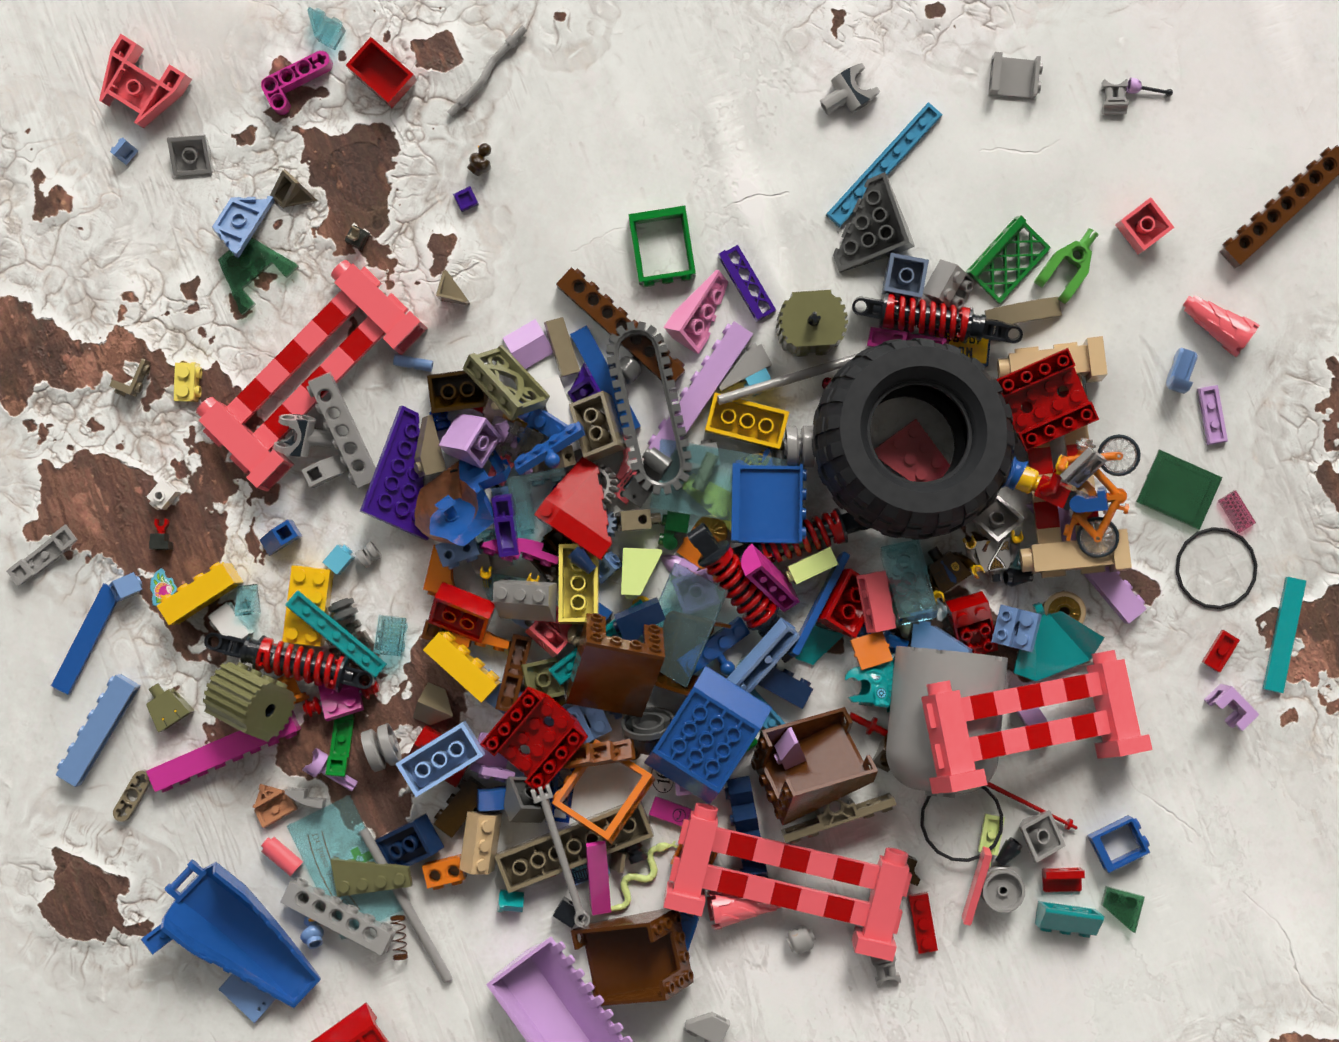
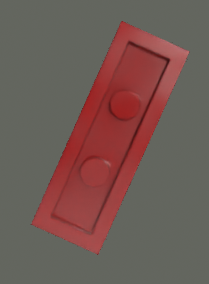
[908,892,938,954]

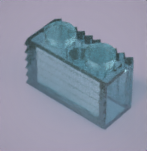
[373,614,408,656]

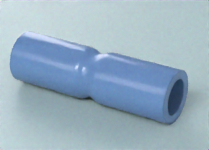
[393,354,433,372]

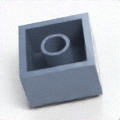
[881,253,929,301]

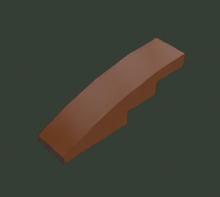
[561,738,635,769]

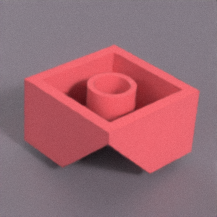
[1115,197,1175,255]

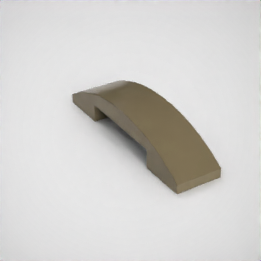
[984,297,1062,328]

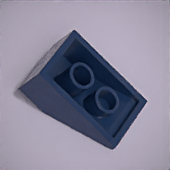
[375,813,444,866]

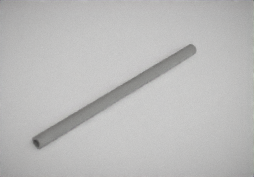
[717,353,858,405]
[359,827,453,983]

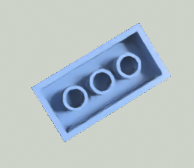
[396,720,486,797]

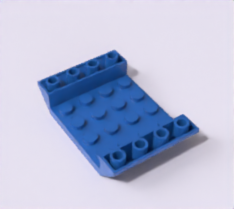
[644,666,772,804]

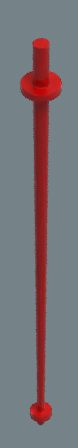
[849,712,1078,830]

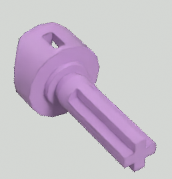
[302,748,358,791]

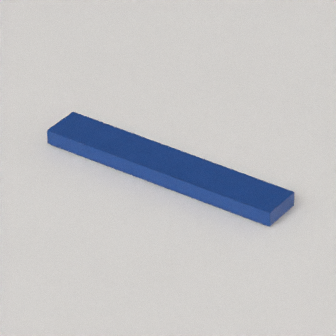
[570,325,641,432]
[788,551,850,657]
[51,583,117,695]

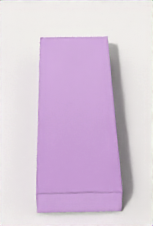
[1197,385,1228,445]

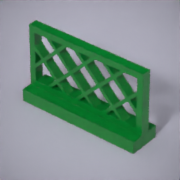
[966,215,1051,304]

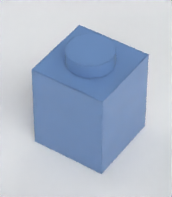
[109,572,143,602]

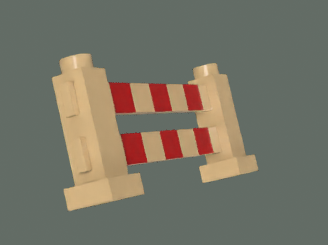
[997,336,1132,578]

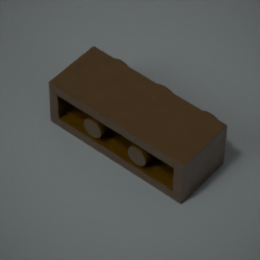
[434,776,487,838]

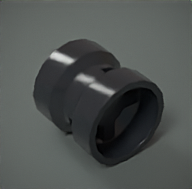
[625,841,648,864]

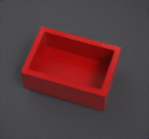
[346,37,417,108]

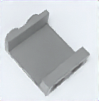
[988,52,1043,99]

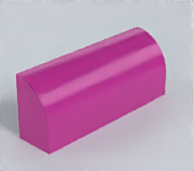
[741,544,800,612]

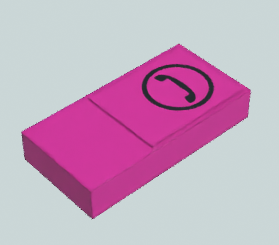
[649,796,692,826]

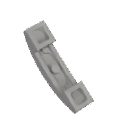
[6,525,78,586]

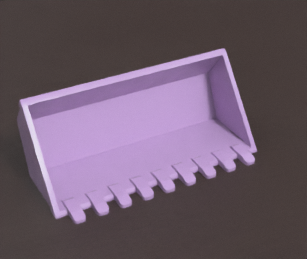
[486,937,633,1042]

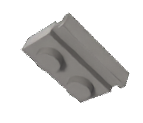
[1060,447,1107,488]

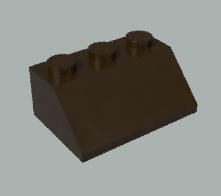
[427,370,489,414]

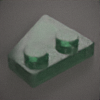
[1101,886,1145,933]

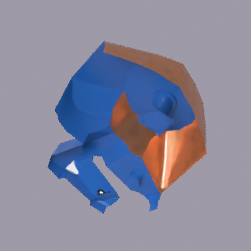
[415,446,511,546]

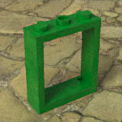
[628,205,696,287]

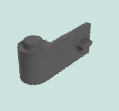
[622,447,673,508]

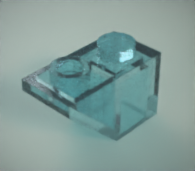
[307,7,346,50]

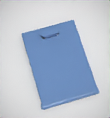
[219,974,276,1023]

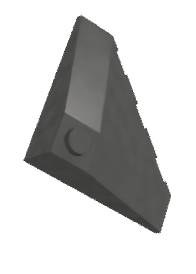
[833,172,915,272]

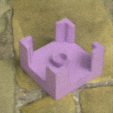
[1204,684,1259,731]

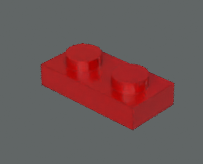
[1202,630,1240,673]

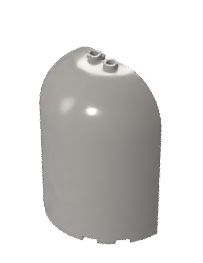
[886,646,1008,798]

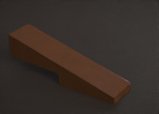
[495,634,532,712]

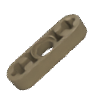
[113,770,151,821]

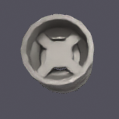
[355,542,382,568]

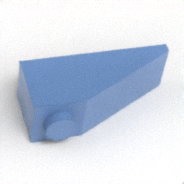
[911,621,972,653]

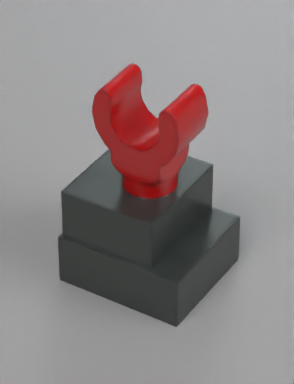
[149,518,173,550]

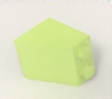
[621,548,662,599]

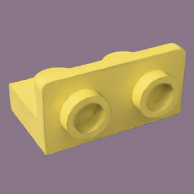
[174,362,202,402]

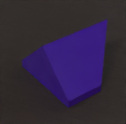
[567,362,601,402]

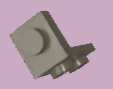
[109,358,151,397]

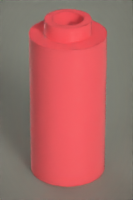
[261,837,303,877]

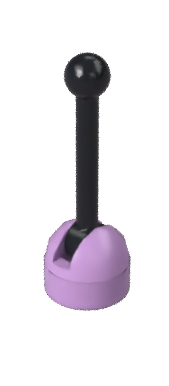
[1126,77,1173,97]

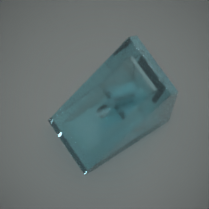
[234,584,261,616]

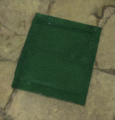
[1136,450,1223,530]

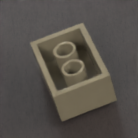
[569,391,627,462]

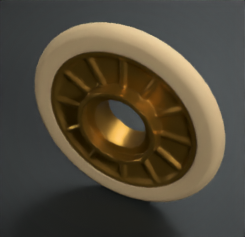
[1043,591,1086,624]

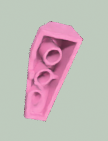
[663,270,728,354]

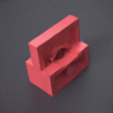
[525,605,573,657]

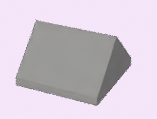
[1019,810,1066,863]

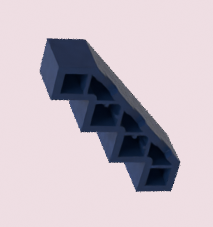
[724,776,768,878]

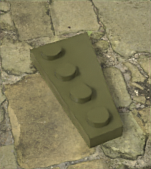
[330,857,413,897]

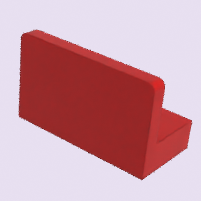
[1042,867,1085,892]

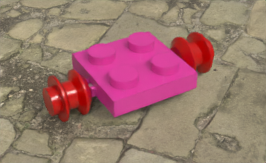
[303,681,380,721]

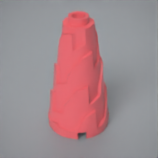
[1182,295,1260,357]
[707,890,781,930]

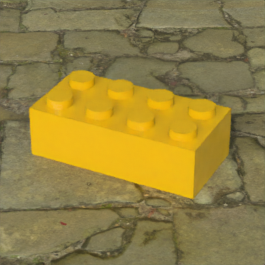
[705,393,789,450]
[157,562,244,625]
[282,565,334,647]
[423,631,501,703]

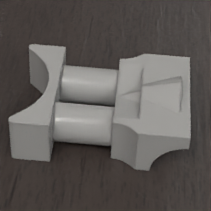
[1101,79,1129,114]
[870,956,901,988]

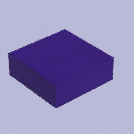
[453,186,479,212]

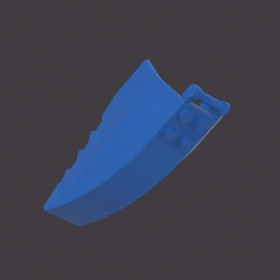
[160,859,321,1008]

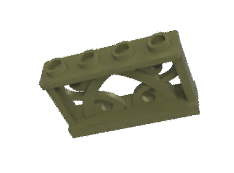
[462,345,550,421]

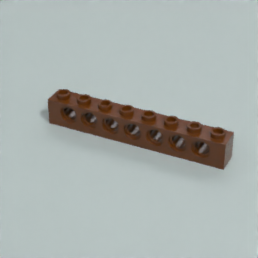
[1219,145,1339,268]
[556,267,685,382]

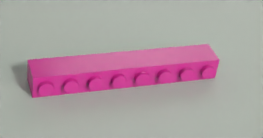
[146,709,301,793]

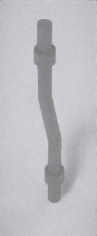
[447,26,527,117]

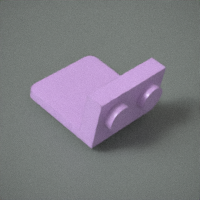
[470,732,515,782]

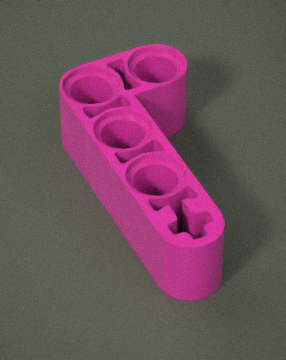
[261,51,333,115]

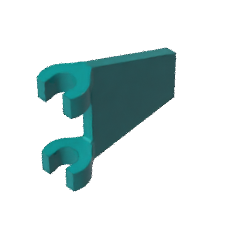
[795,621,844,665]

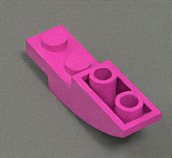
[479,538,559,567]

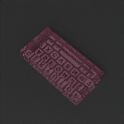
[1218,490,1256,533]

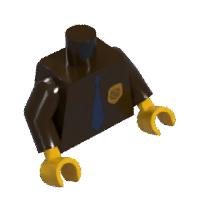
[925,546,985,605]

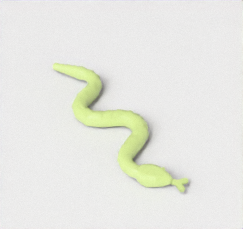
[611,841,677,912]

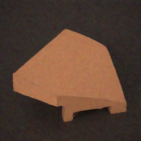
[252,784,298,828]

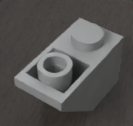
[301,454,348,488]
[685,1012,730,1042]

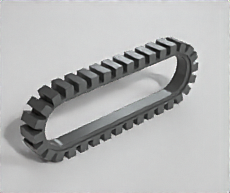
[606,321,692,496]

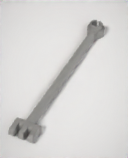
[531,784,590,928]

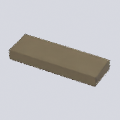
[544,317,580,377]

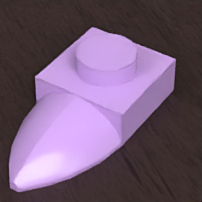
[661,555,699,578]

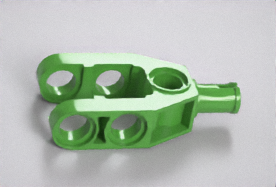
[1034,228,1099,304]

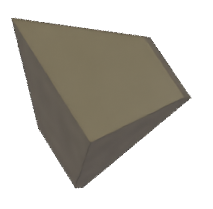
[270,169,318,208]
[436,270,470,305]
[413,682,453,725]

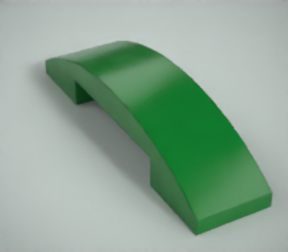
[325,713,355,777]

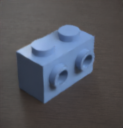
[435,537,482,569]

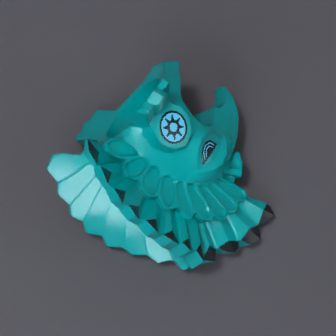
[844,649,895,713]

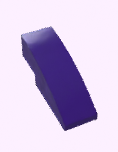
[491,494,519,557]

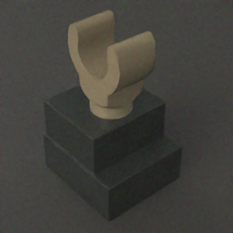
[345,225,370,251]

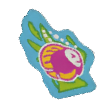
[150,568,177,606]

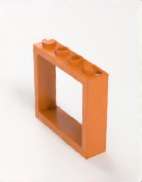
[552,739,655,845]

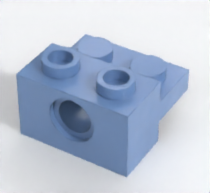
[991,605,1042,652]
[566,705,612,744]

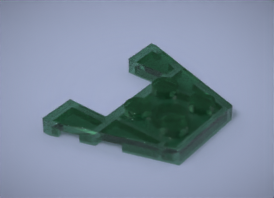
[218,238,299,315]

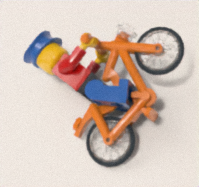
[1001,434,1141,558]

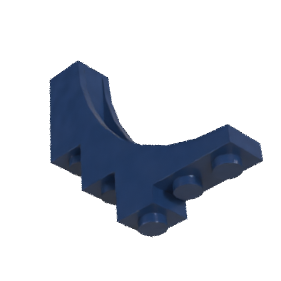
[608,597,666,720]

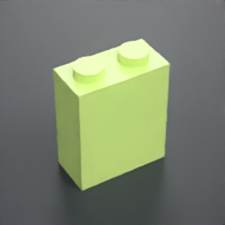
[785,547,839,584]

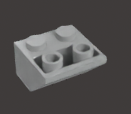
[923,259,976,312]

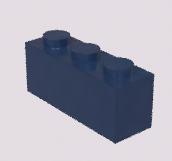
[758,664,813,709]

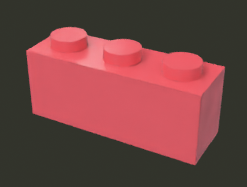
[856,571,896,633]

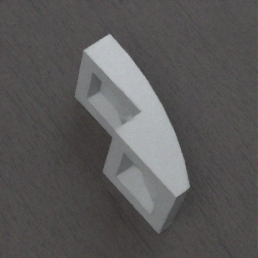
[285,787,326,808]

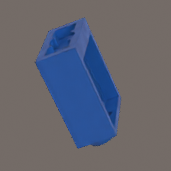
[1087,815,1150,873]

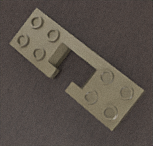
[781,793,897,844]

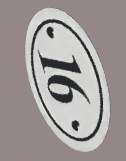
[649,767,675,796]

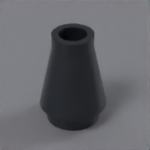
[1003,568,1034,587]
[995,837,1023,867]

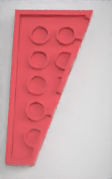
[874,419,950,482]

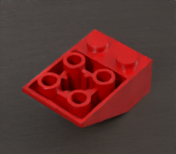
[945,591,998,654]

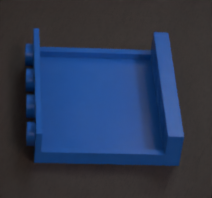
[731,463,807,544]

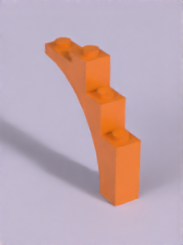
[423,545,511,652]

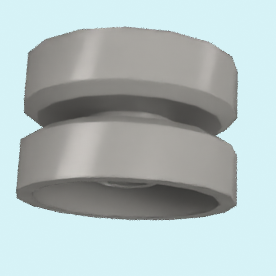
[784,425,815,468]
[361,723,402,772]
[980,866,1025,913]

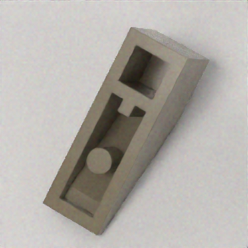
[414,414,446,478]

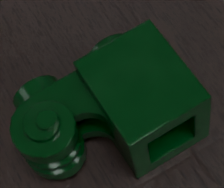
[658,511,690,550]

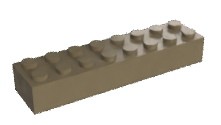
[495,801,654,893]

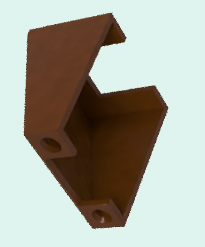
[566,613,665,717]
[751,707,878,826]
[571,908,694,1006]

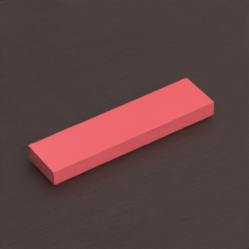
[962,847,992,926]

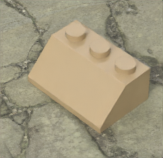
[459,811,502,875]

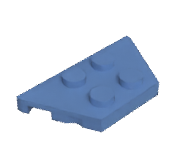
[212,196,275,258]

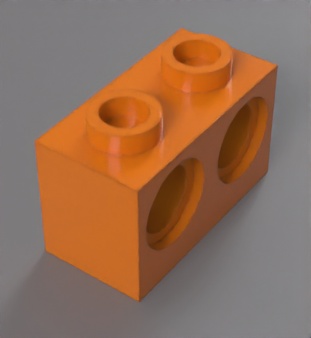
[422,854,467,890]

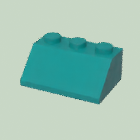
[1035,901,1104,938]

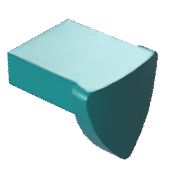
[497,889,524,913]

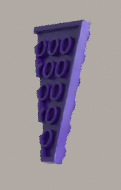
[360,405,429,541]

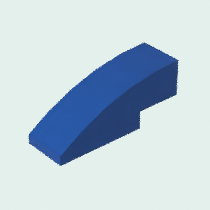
[477,786,506,811]

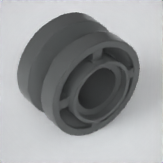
[327,598,358,622]

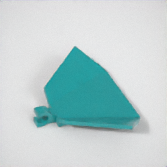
[1013,602,1105,681]

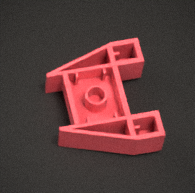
[99,34,192,128]

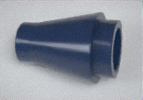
[568,546,596,575]

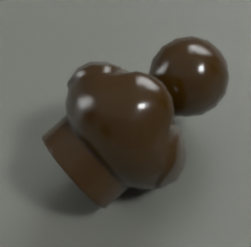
[467,143,491,176]

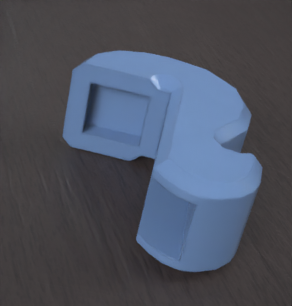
[1166,347,1198,394]

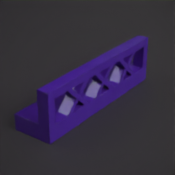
[718,244,776,322]

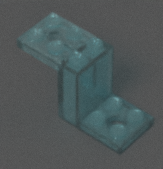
[477,468,567,542]

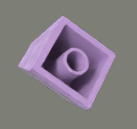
[439,413,501,469]

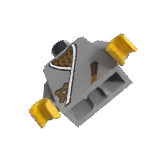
[962,530,1024,582]

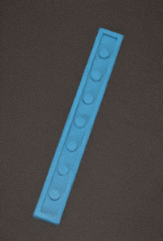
[826,102,943,228]

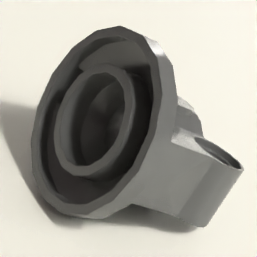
[621,707,674,761]

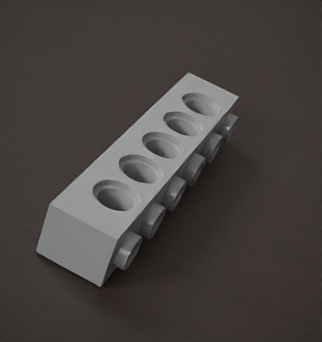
[307,371,376,488]
[280,878,397,956]

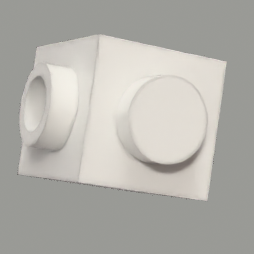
[147,479,181,510]

